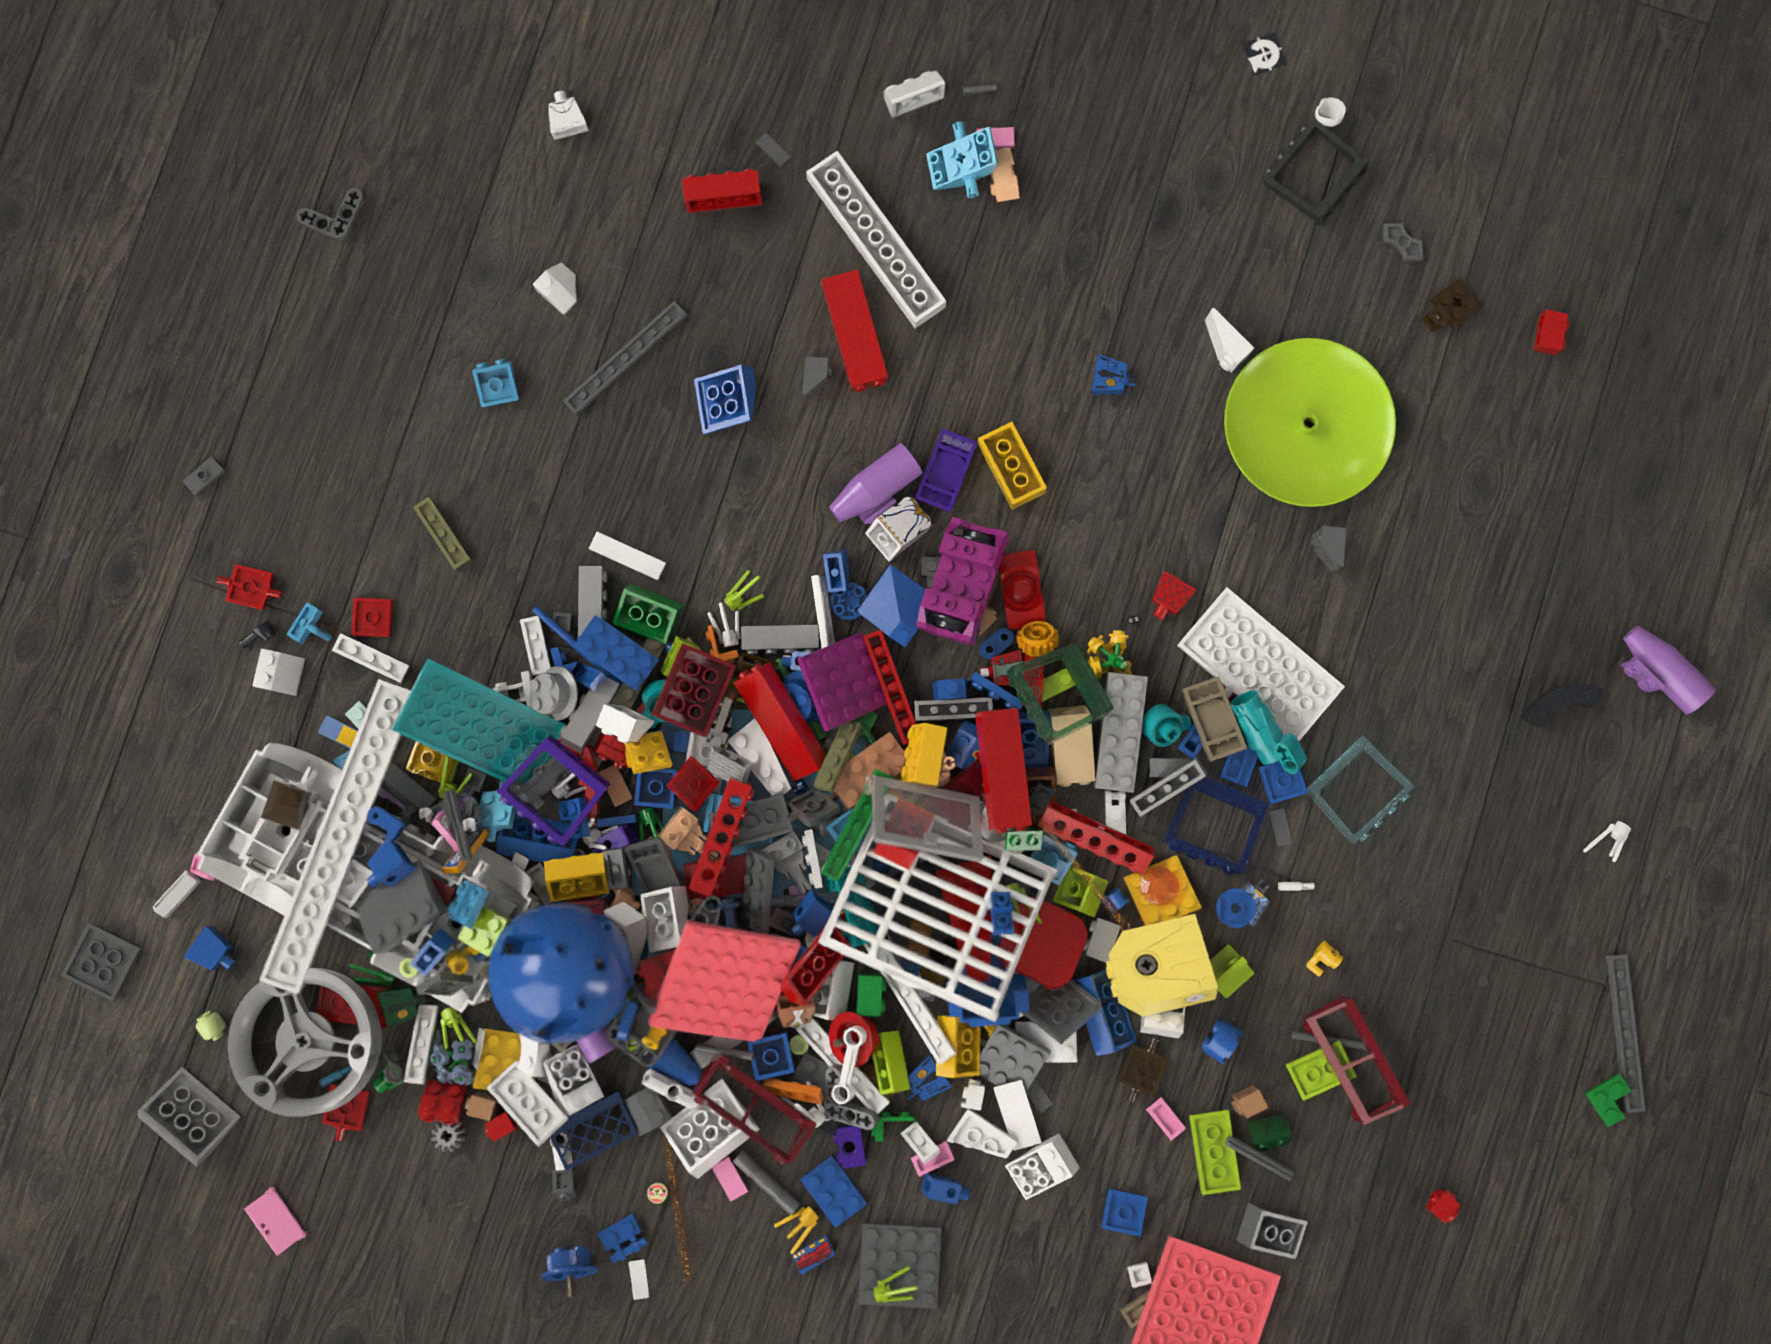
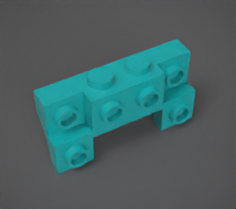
[824,865,880,948]

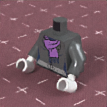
[420,786,483,834]

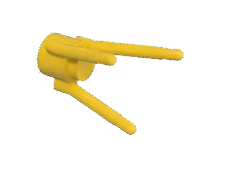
[774,1206,819,1254]

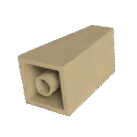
[1048,705,1095,787]

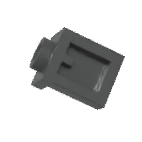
[552,1168,576,1201]

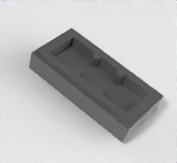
[182,456,225,496]

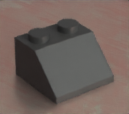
[1311,526,1346,572]
[623,1087,673,1136]

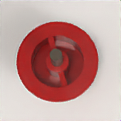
[829,1012,880,1067]

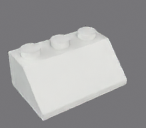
[884,71,945,118]
[813,960,854,1020]

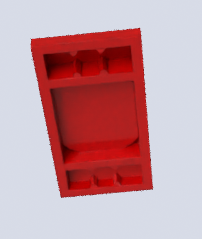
[999,550,1046,630]

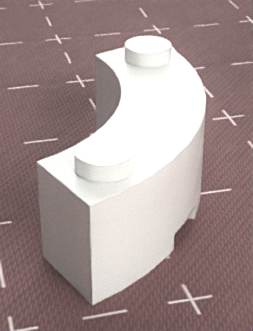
[517,1030,552,1077]

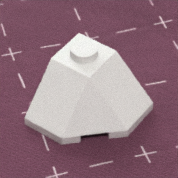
[533,263,577,315]

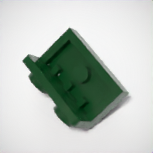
[1247,1113,1292,1152]

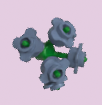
[431,1040,476,1085]

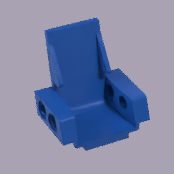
[946,931,1029,1027]

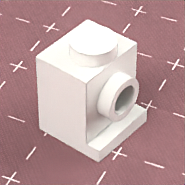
[961,1079,985,1111]

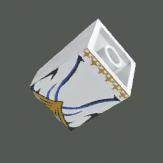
[865,495,934,562]

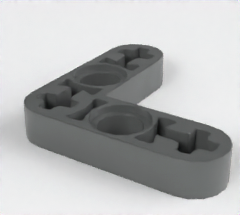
[296,188,365,241]
[824,1064,879,1130]

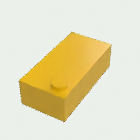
[978,422,1047,510]

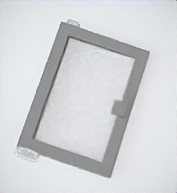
[864,775,984,862]

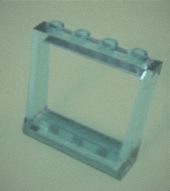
[1307,735,1414,846]

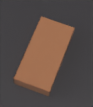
[598,765,633,807]

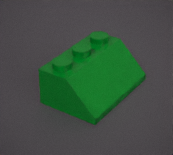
[613,584,683,645]

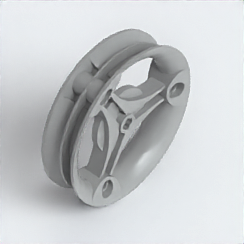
[228,968,382,1117]

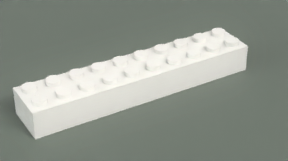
[806,151,946,328]

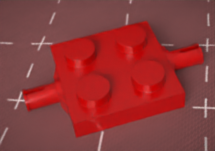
[216,564,282,611]
[322,1083,370,1142]

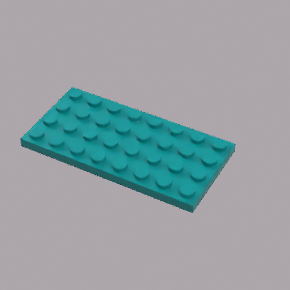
[391,659,567,783]

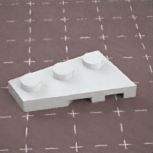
[947,1108,1018,1159]

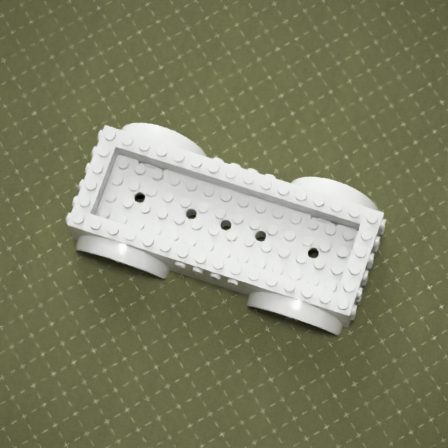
[197,743,541,1013]

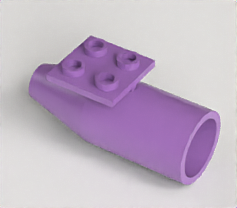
[1621,625,1716,714]

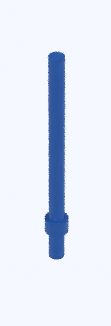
[532,606,623,686]

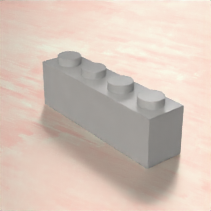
[578,566,608,638]
[741,625,819,655]
[559,677,620,754]
[914,698,993,722]
[1130,757,1207,817]

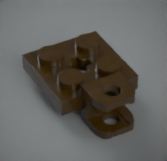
[1422,277,1483,332]
[706,686,739,748]

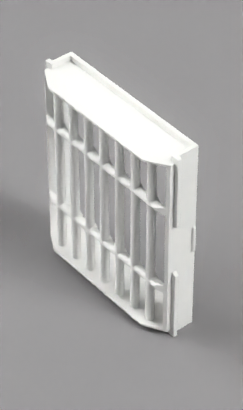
[818,794,1057,1022]

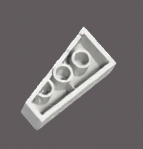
[727,719,792,796]

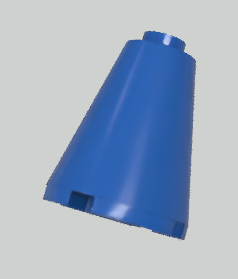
[647,1038,702,1086]

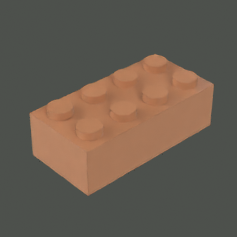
[834,732,906,810]

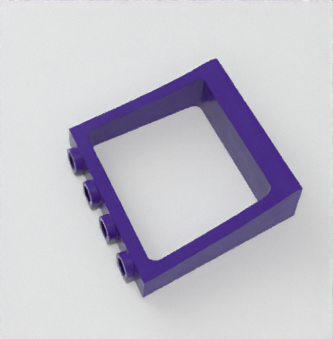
[496,735,611,846]

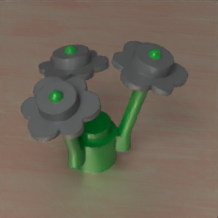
[373,1050,404,1093]

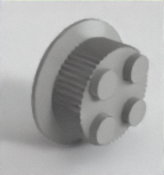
[530,666,578,720]

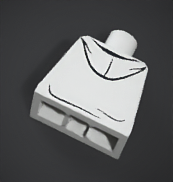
[548,91,589,140]

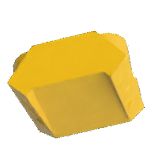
[406,741,456,782]

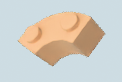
[990,148,1019,202]

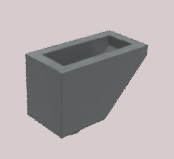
[802,356,832,398]

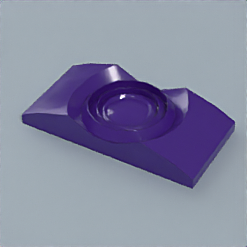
[915,428,978,512]

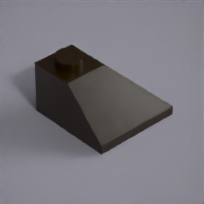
[261,780,312,830]
[919,938,959,986]

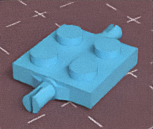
[476,780,517,842]

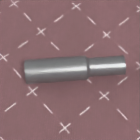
[963,84,997,95]

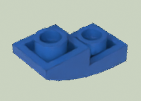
[990,892,1014,935]

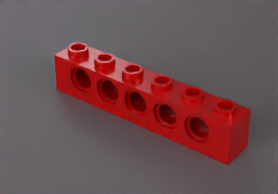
[863,630,916,746]
[689,777,755,897]
[1038,800,1154,875]

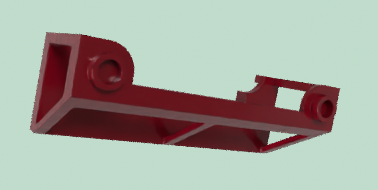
[1302,996,1410,1125]
[691,1054,817,1165]

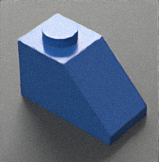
[823,549,850,592]
[410,928,456,976]

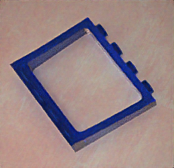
[1162,777,1269,875]

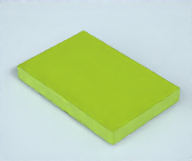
[1286,1040,1357,1101]

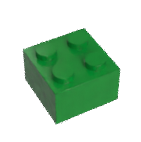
[857,973,886,1016]

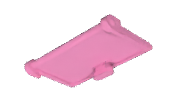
[245,1186,307,1255]

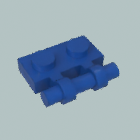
[597,1213,648,1263]

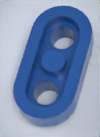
[980,628,1014,660]

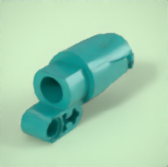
[1230,690,1307,774]

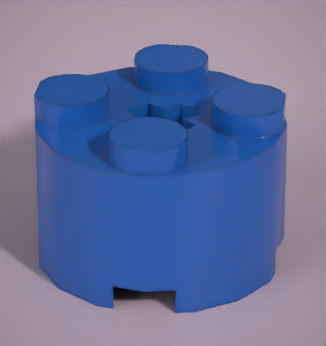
[1202,1019,1244,1065]

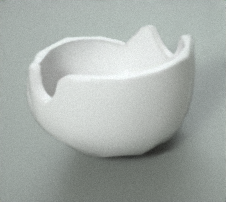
[1315,98,1346,127]

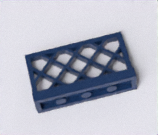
[550,1090,637,1171]

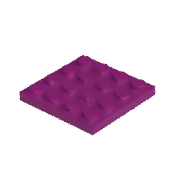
[797,632,887,731]

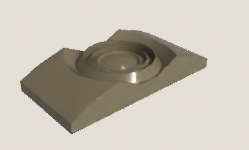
[1182,676,1247,762]

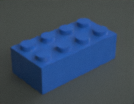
[573,614,659,692]

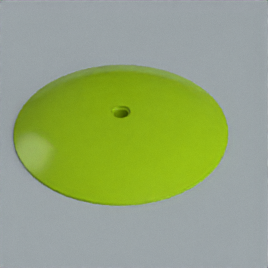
[1224,338,1396,507]

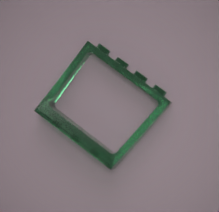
[1007,642,1114,745]

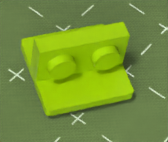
[1209,944,1254,998]

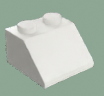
[252,649,305,696]
[596,704,654,744]

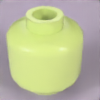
[196,1011,226,1041]

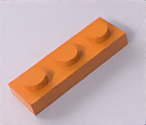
[763,1078,824,1105]

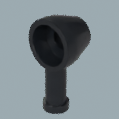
[239,620,275,649]

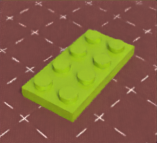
[1189,1109,1241,1195]

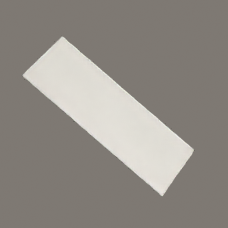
[993,1080,1042,1150]

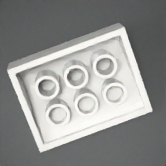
[660,1079,760,1179]

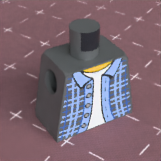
[1231,879,1270,928]

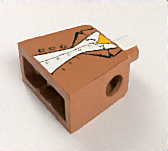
[776,995,816,1028]

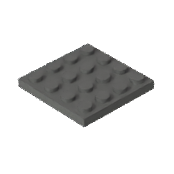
[858,1222,941,1309]

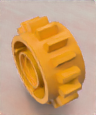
[1017,621,1059,657]

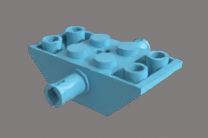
[926,122,998,198]

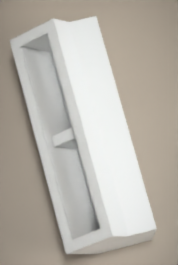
[153,870,201,918]

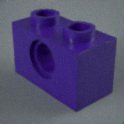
[833,1125,866,1169]

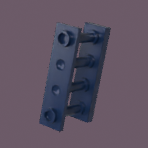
[717,898,743,930]

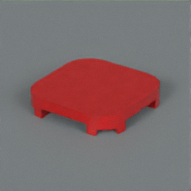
[998,897,1088,990]

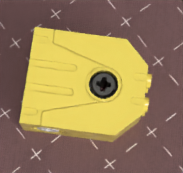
[1106,914,1218,1017]

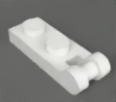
[1105,790,1126,834]

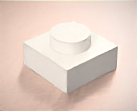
[1127,1262,1152,1288]

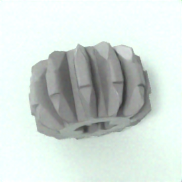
[431,1122,465,1152]

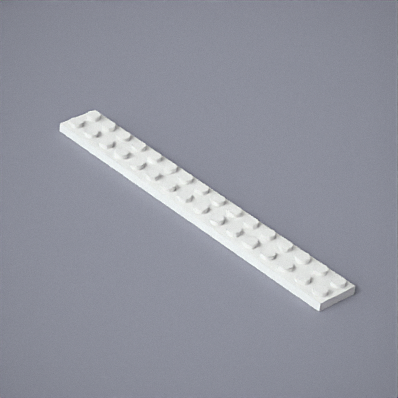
[259,680,410,994]

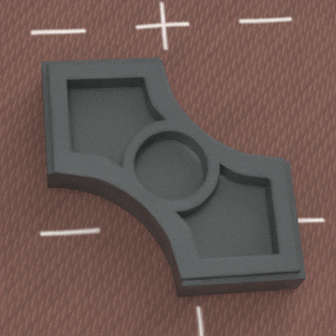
[1382,223,1423,261]

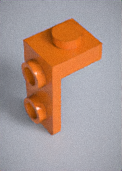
[706,625,740,664]

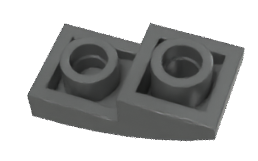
[1149,757,1191,778]

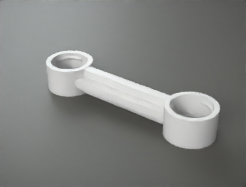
[832,1026,867,1104]

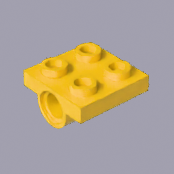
[624,731,672,774]

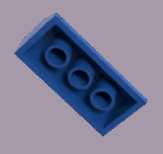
[497,813,581,863]
[1073,969,1137,1056]

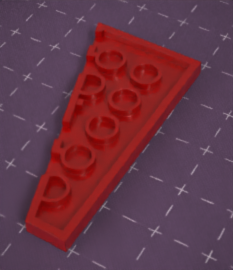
[935,855,991,982]

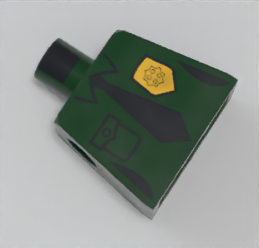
[376,987,426,1029]

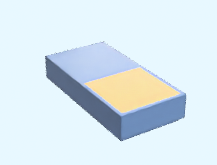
[318,715,358,749]

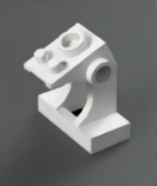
[493,671,533,708]

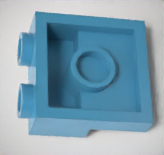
[472,358,519,408]
[1030,831,1079,885]
[447,879,489,929]

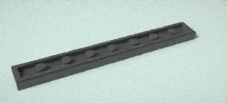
[563,300,688,416]
[1606,954,1646,1113]

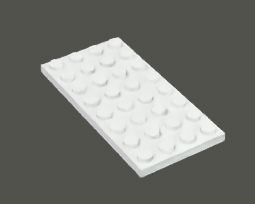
[1177,587,1345,741]

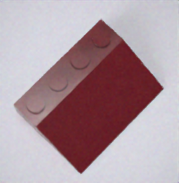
[652,643,736,738]

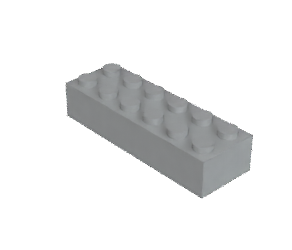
[1093,672,1148,793]

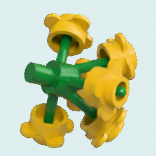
[1086,629,1132,678]

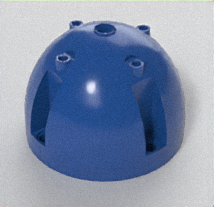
[489,903,634,1044]

